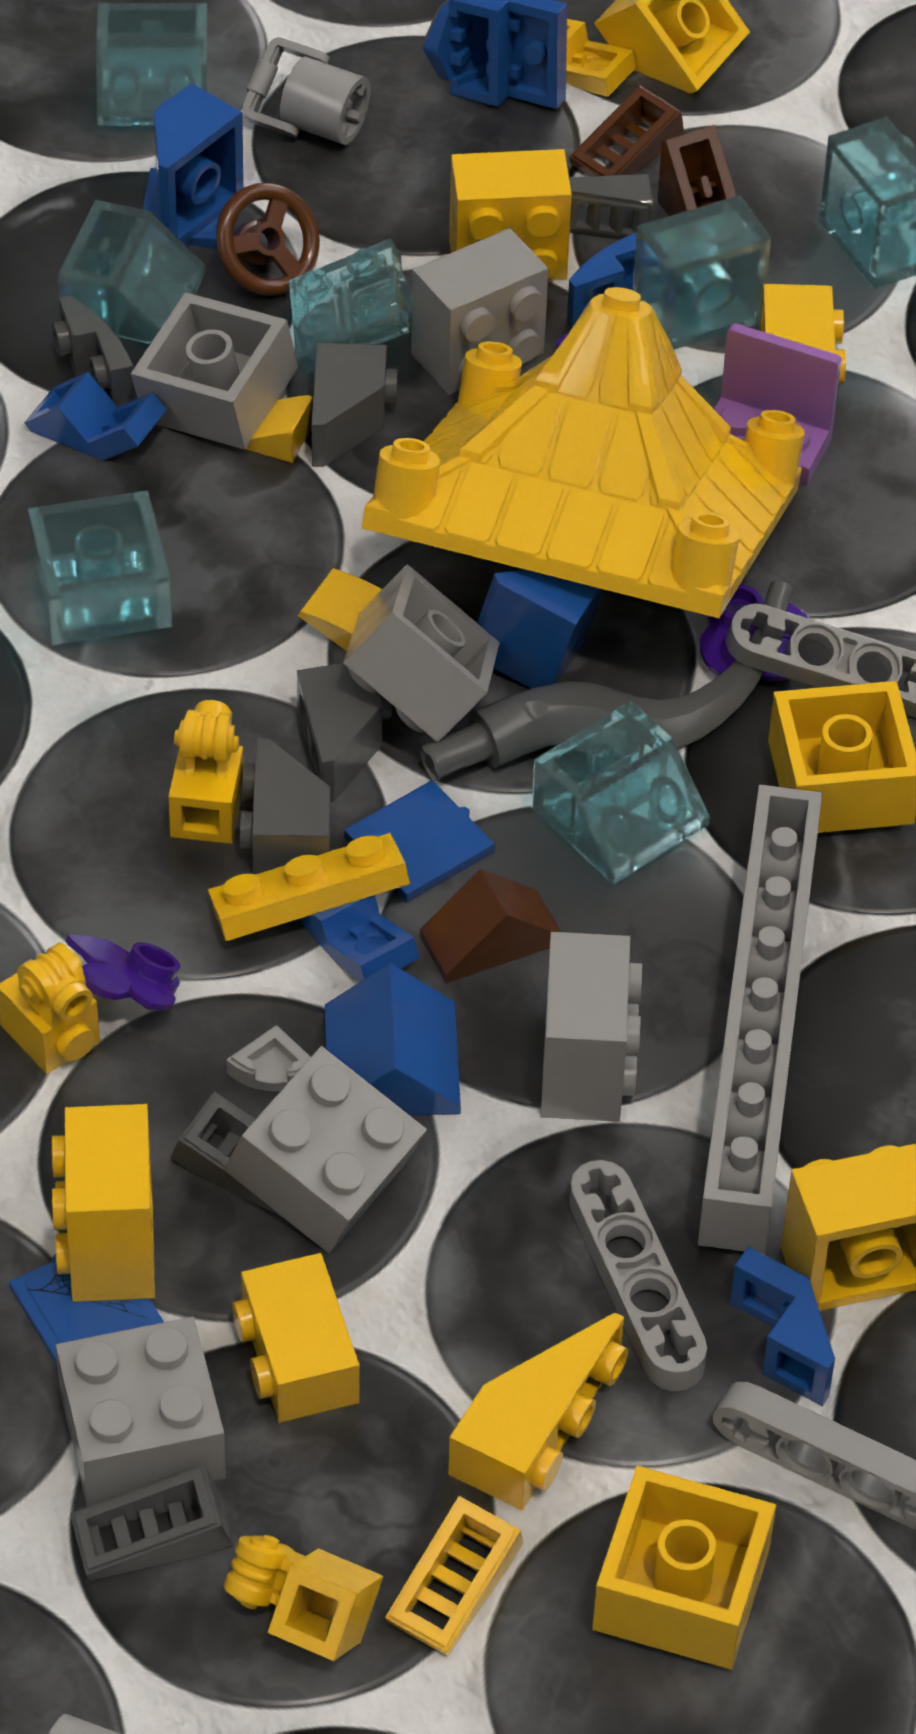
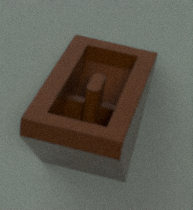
[657,125,747,249]
[420,869,561,983]

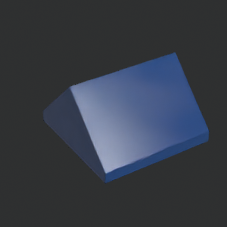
[477,569,604,689]
[325,963,461,1116]

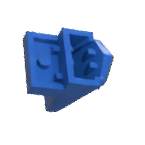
[421,0,567,109]

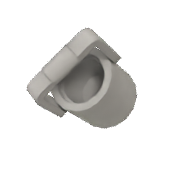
[242,37,371,145]

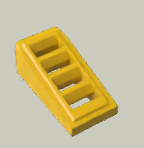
[385,1496,523,1657]

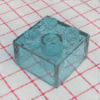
[819,117,916,289]
[633,195,771,350]
[28,490,172,645]

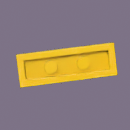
[208,833,410,941]

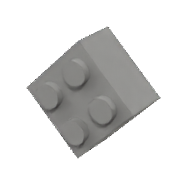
[411,228,548,395]
[131,292,298,450]
[343,564,500,742]
[541,932,642,1122]
[224,1046,427,1254]
[56,1316,226,1507]

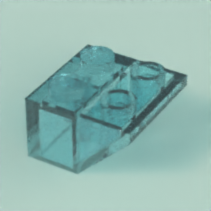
[96,3,209,127]
[58,200,205,344]
[532,701,710,885]

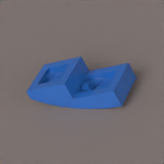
[567,226,665,328]
[299,895,419,982]

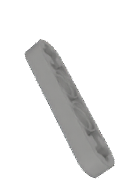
[726,603,916,718]
[569,1160,707,1391]
[712,1382,916,1530]

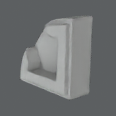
[226,1025,311,1091]

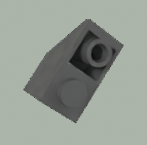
[240,738,331,874]

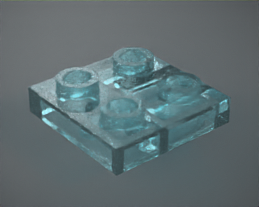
[289,238,412,374]

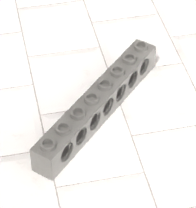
[698,785,823,1254]

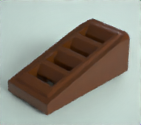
[569,85,684,176]

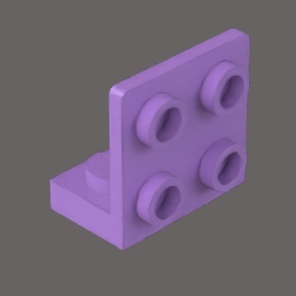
[714,323,841,485]

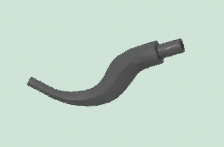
[420,581,793,781]

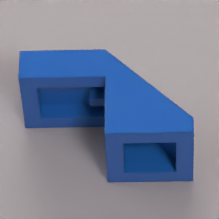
[24,372,167,461]
[730,1246,835,1407]

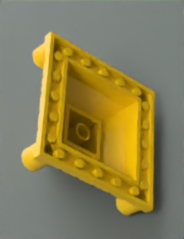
[362,287,805,618]

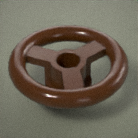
[216,183,320,296]

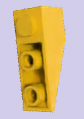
[448,1313,628,1511]

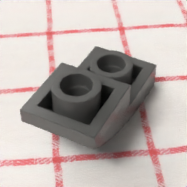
[52,295,135,407]

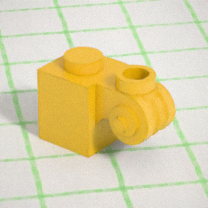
[168,700,244,844]
[0,942,100,1074]
[223,1535,383,1661]

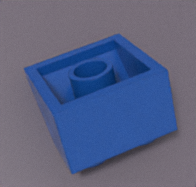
[154,83,244,255]

